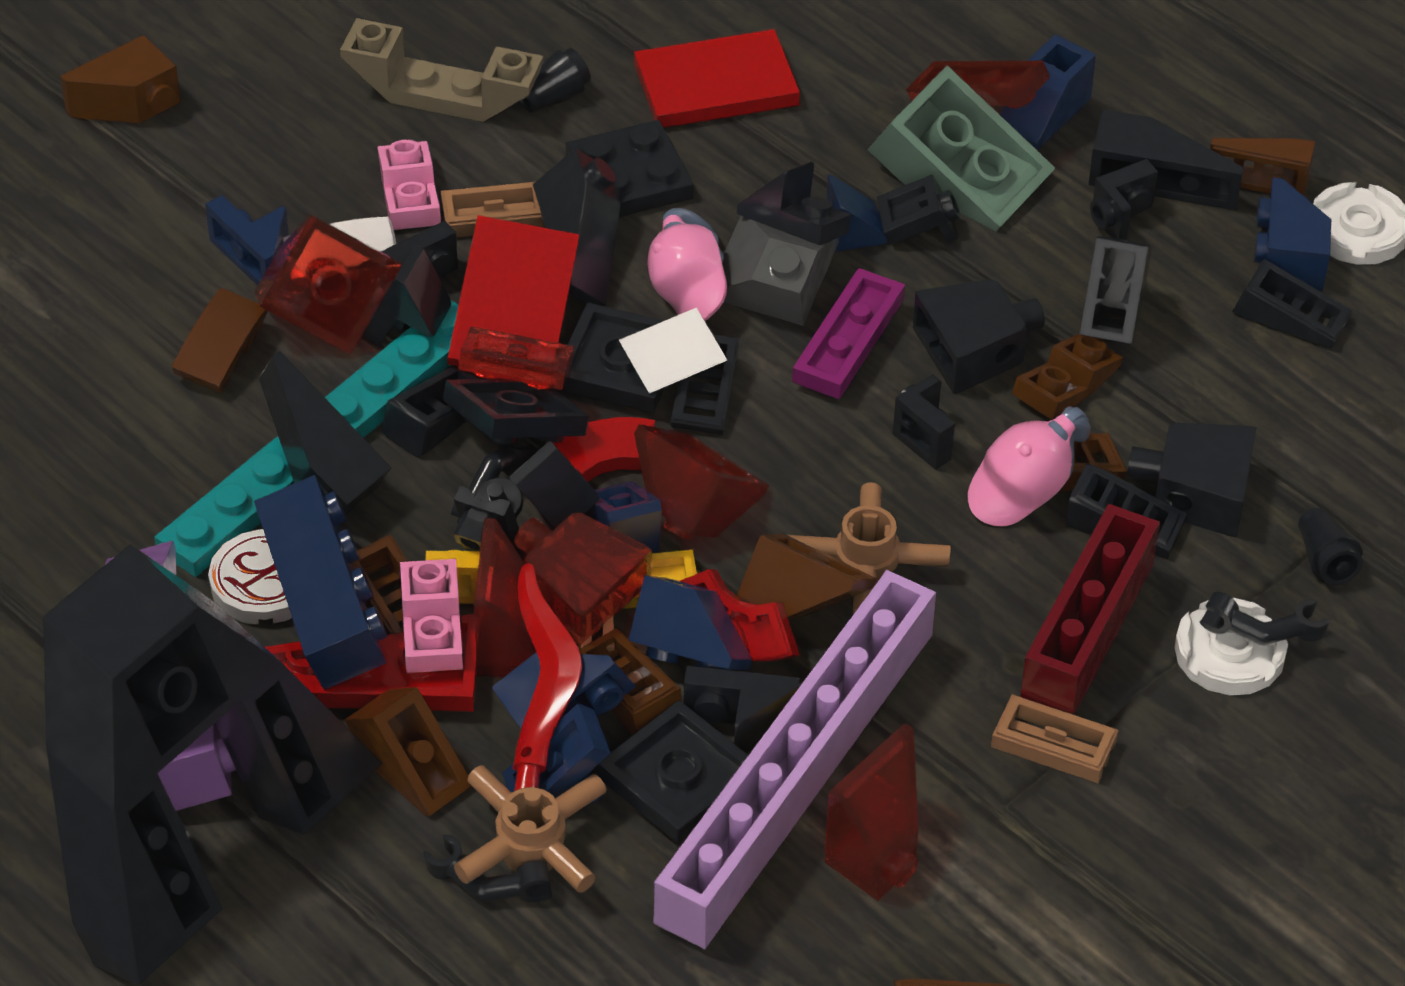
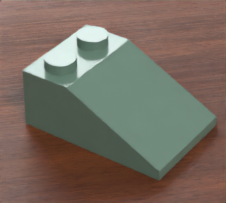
[867,65,1055,231]

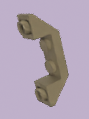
[340,18,543,122]

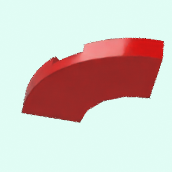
[552,417,655,482]
[680,569,800,662]

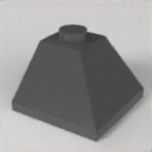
[722,216,839,326]

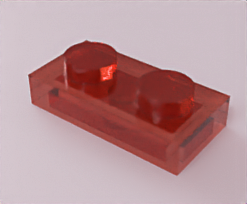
[458,326,574,390]

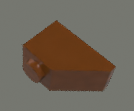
[60,35,181,123]
[737,533,877,618]
[344,687,471,816]

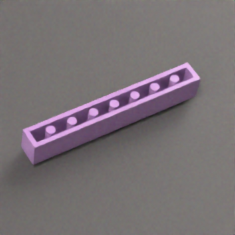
[653,570,936,949]

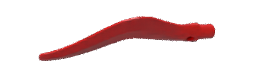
[513,563,582,791]

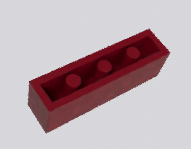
[1020,504,1160,715]

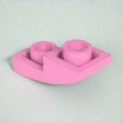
[377,140,441,230]
[400,559,463,673]

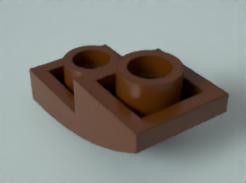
[171,288,269,393]
[1011,333,1123,420]

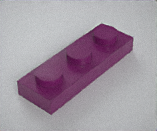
[792,268,905,399]

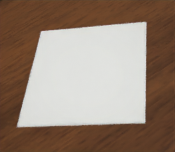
[619,308,727,393]

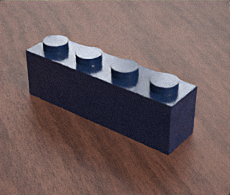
[254,475,388,690]

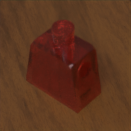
[514,513,652,647]

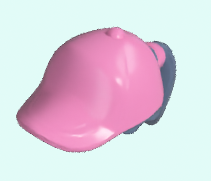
[648,208,727,321]
[968,406,1091,527]

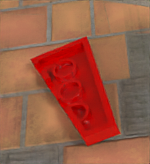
[265,613,480,712]

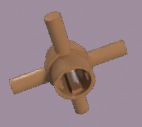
[788,482,951,615]
[454,765,606,893]

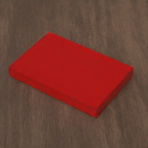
[634,29,800,128]
[447,215,580,384]

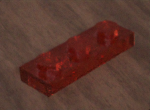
[906,61,1050,108]

